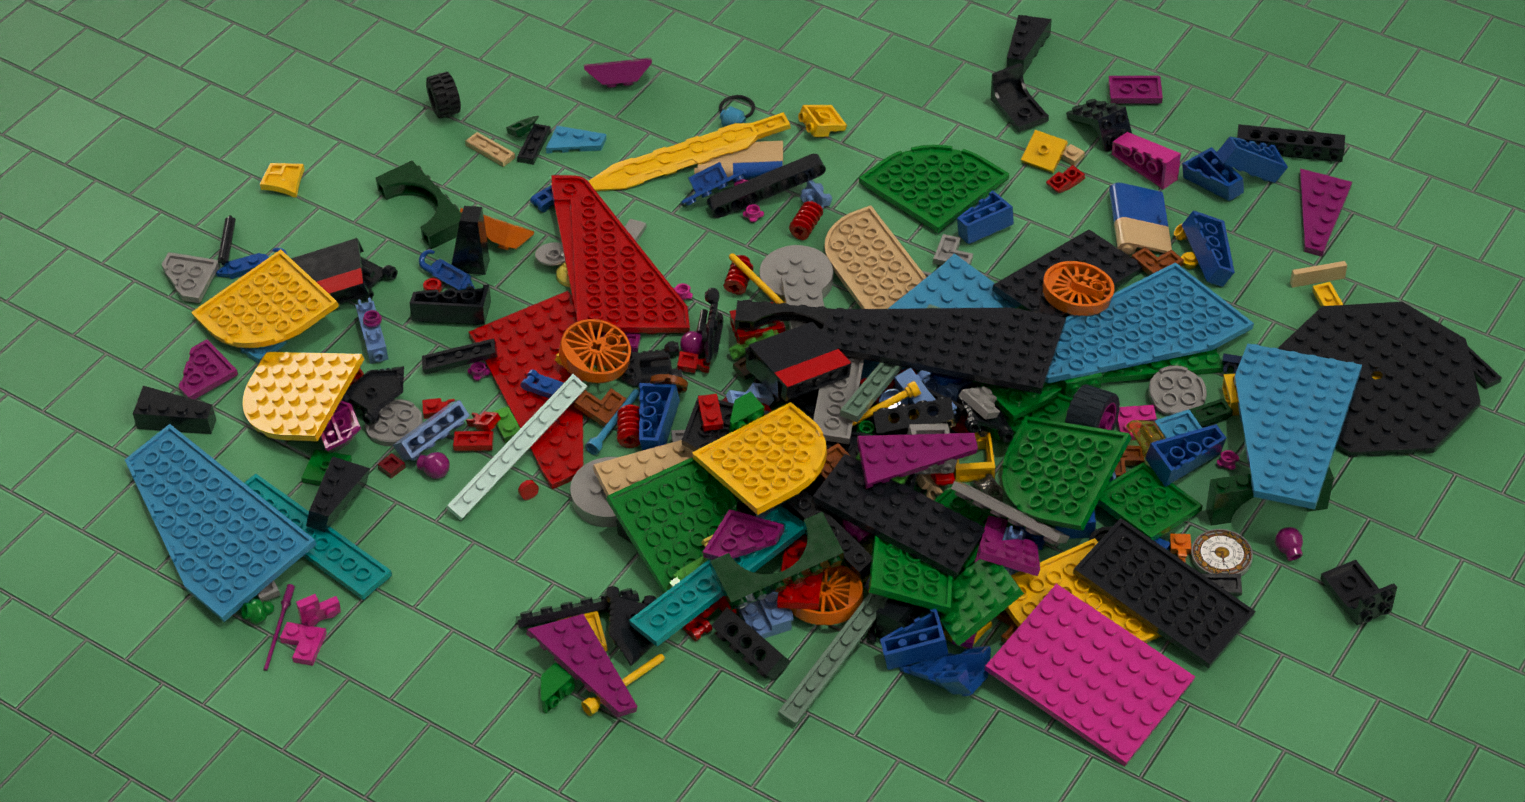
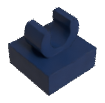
[1222,353,1242,374]

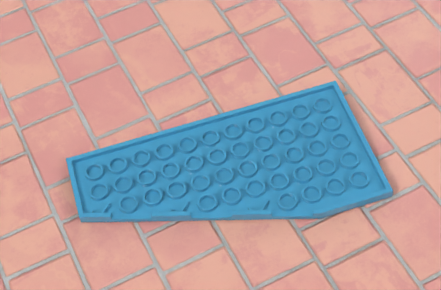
[1046,262,1254,383]
[1234,344,1362,509]
[125,424,317,622]

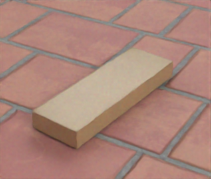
[465,132,515,167]
[1290,261,1347,288]

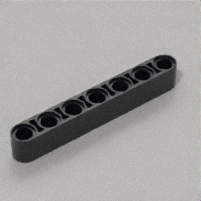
[707,154,826,218]

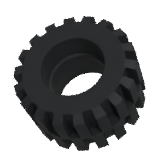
[426,71,461,118]

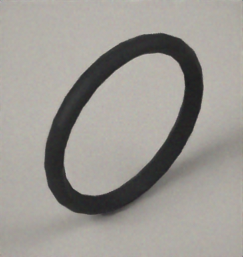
[719,95,755,118]

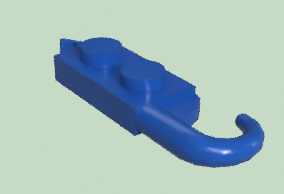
[216,248,287,279]
[419,250,475,290]

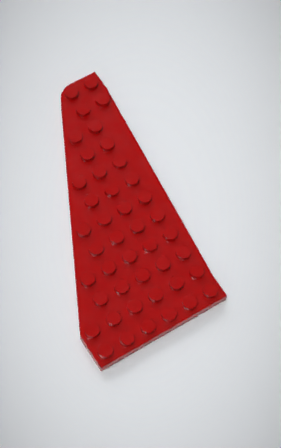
[551,175,690,333]
[469,291,584,490]

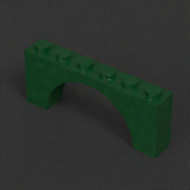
[376,161,462,249]
[1206,467,1334,525]
[710,512,844,610]

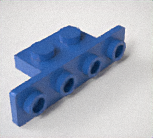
[680,162,746,206]

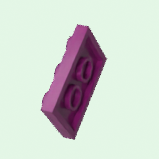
[1108,76,1163,104]

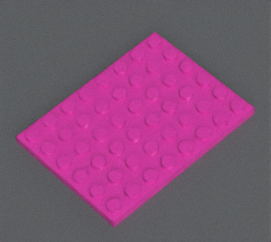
[984,584,1196,767]

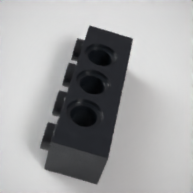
[873,397,956,435]
[711,607,790,680]

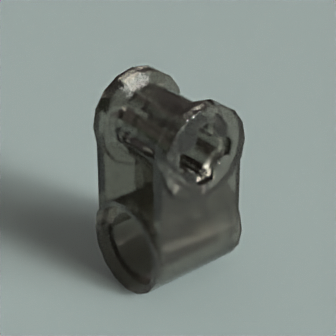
[970,473,1003,502]

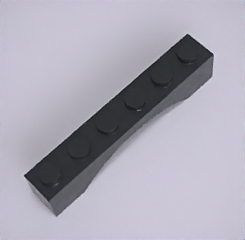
[735,300,843,331]

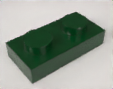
[1189,398,1233,426]

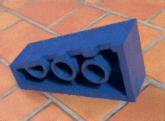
[1217,137,1288,183]
[1182,210,1235,287]
[639,383,680,451]
[1145,424,1227,487]

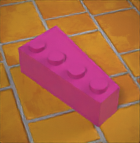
[1111,132,1181,190]

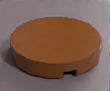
[650,374,688,394]

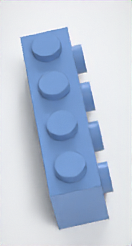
[393,400,470,461]

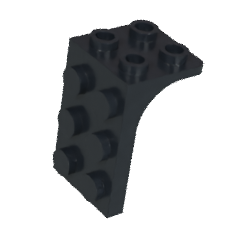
[991,63,1049,132]
[1066,99,1132,151]
[1320,560,1397,625]

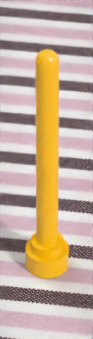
[729,253,785,304]
[852,381,921,426]
[581,654,665,716]

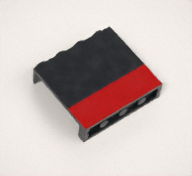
[291,238,369,305]
[747,322,852,401]

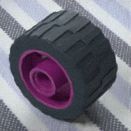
[1065,384,1120,430]

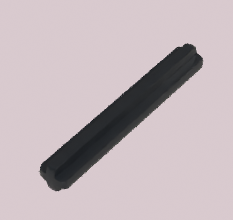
[218,215,236,265]

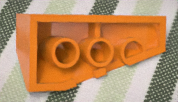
[460,208,534,250]

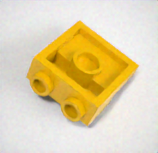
[798,105,847,138]

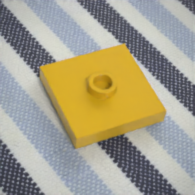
[1021,130,1068,173]

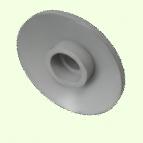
[535,242,565,266]

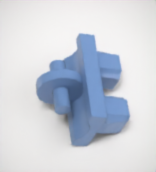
[800,180,832,208]

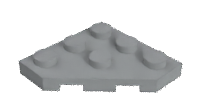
[162,252,220,303]

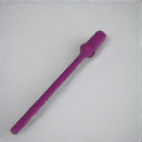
[263,584,295,671]

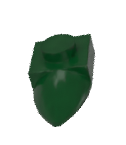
[506,116,539,137]

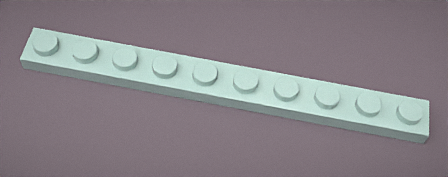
[446,374,587,521]

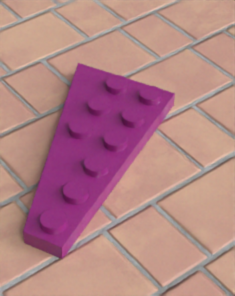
[1299,168,1352,257]
[857,433,978,489]
[526,614,638,717]

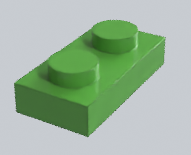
[493,406,521,443]

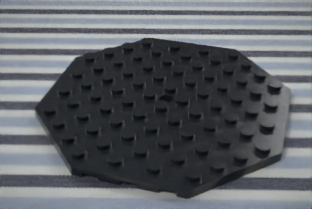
[1278,301,1481,457]

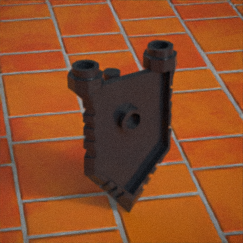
[359,256,398,301]
[697,288,724,363]
[606,341,683,386]
[341,366,404,425]
[958,385,1014,443]
[604,586,656,666]

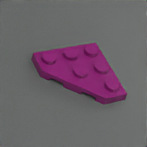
[178,339,238,400]
[703,509,785,560]
[978,539,1040,576]

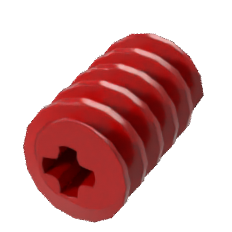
[789,201,823,240]
[723,255,753,295]
[617,404,640,448]

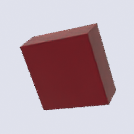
[377,453,406,479]

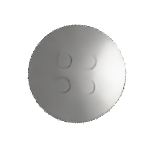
[760,245,833,302]
[570,457,618,527]

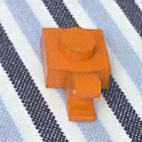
[1169,534,1192,563]

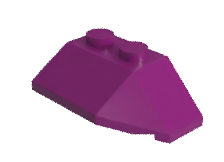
[584,58,652,87]
[321,401,361,453]

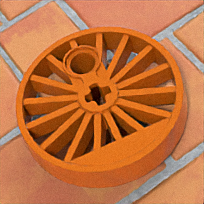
[1043,261,1114,316]
[559,319,631,383]
[789,565,864,625]

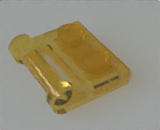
[1126,420,1165,457]

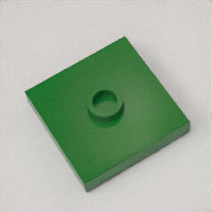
[301,449,352,485]

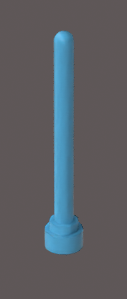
[585,389,640,455]

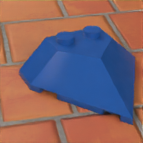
[899,646,991,696]

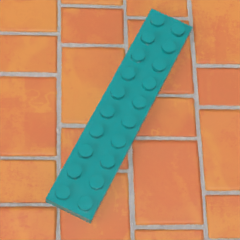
[244,474,392,600]
[629,505,806,647]

